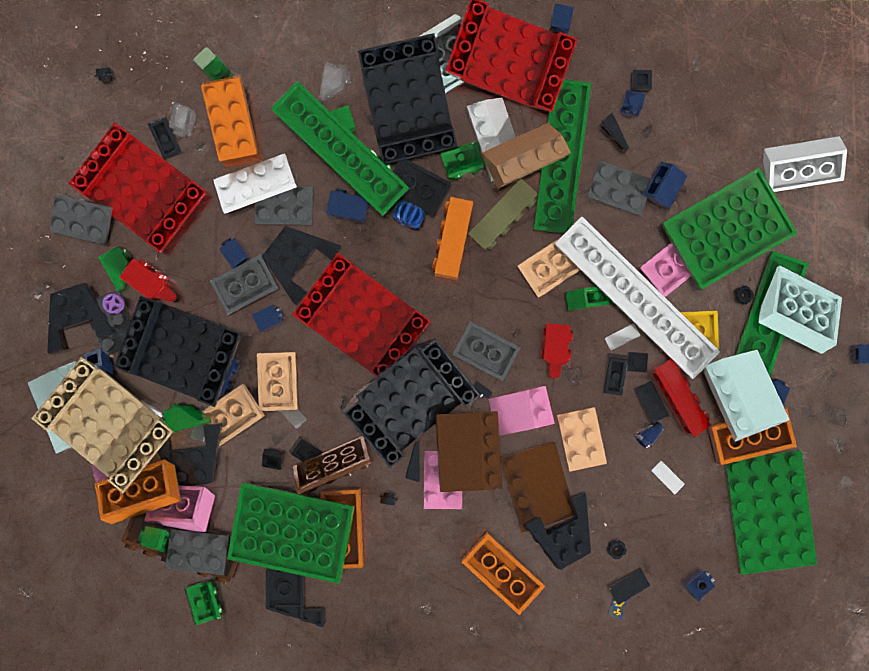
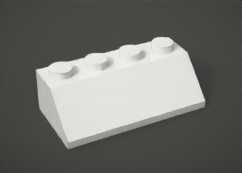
[466,98,516,182]
[763,136,847,192]

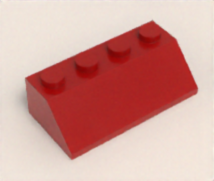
[649,358,710,438]

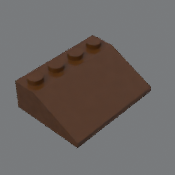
[436,411,502,492]
[293,436,374,494]
[500,441,574,533]

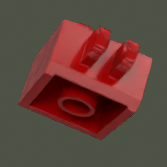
[119,258,177,302]
[541,323,573,379]

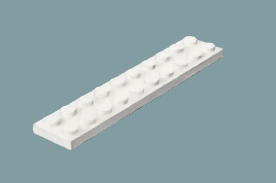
[554,217,720,379]

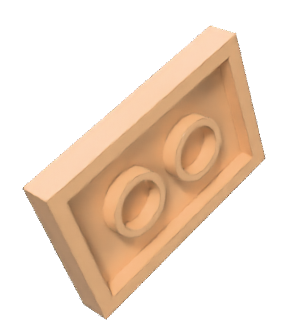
[517,237,580,298]
[257,352,298,411]
[202,384,265,447]
[557,407,607,472]

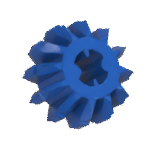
[392,200,425,229]

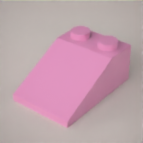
[488,386,555,436]
[144,486,215,532]

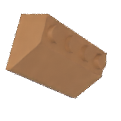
[481,123,571,188]

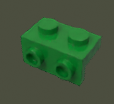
[440,141,485,179]
[184,581,222,625]

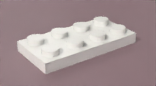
[213,153,297,214]

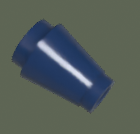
[636,421,664,449]

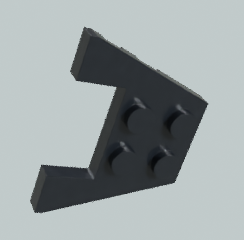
[262,226,342,306]
[47,283,116,354]
[158,423,222,486]
[523,492,591,570]
[266,568,324,627]

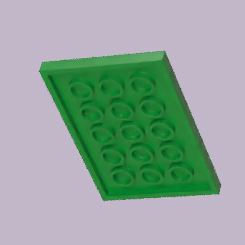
[661,167,798,290]
[725,450,817,575]
[227,482,355,584]

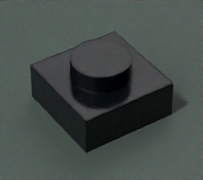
[632,70,652,91]
[627,352,648,372]
[473,381,493,399]
[262,448,283,470]

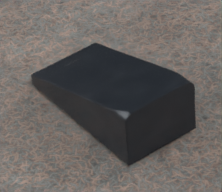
[600,113,629,153]
[148,116,181,159]
[603,353,628,395]
[634,381,669,424]
[289,436,324,462]
[405,440,420,482]
[607,568,650,605]

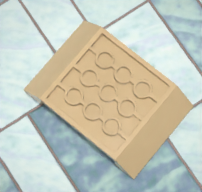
[31,357,174,493]

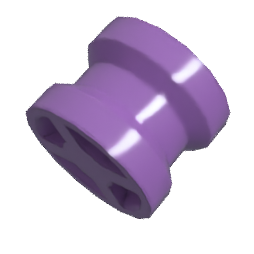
[102,294,125,314]

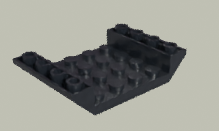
[358,33,457,164]
[113,296,242,407]
[343,338,480,468]

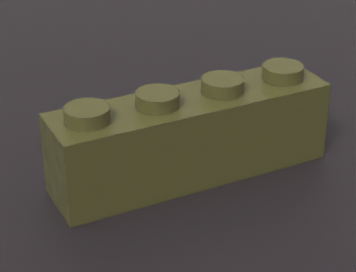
[468,178,537,251]

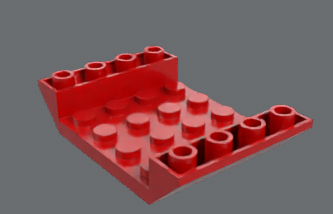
[445,0,578,112]
[68,122,207,253]
[292,252,431,376]

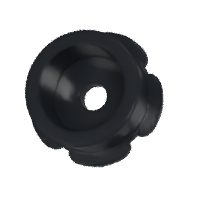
[94,67,113,81]
[735,286,754,304]
[379,492,398,506]
[608,540,627,559]

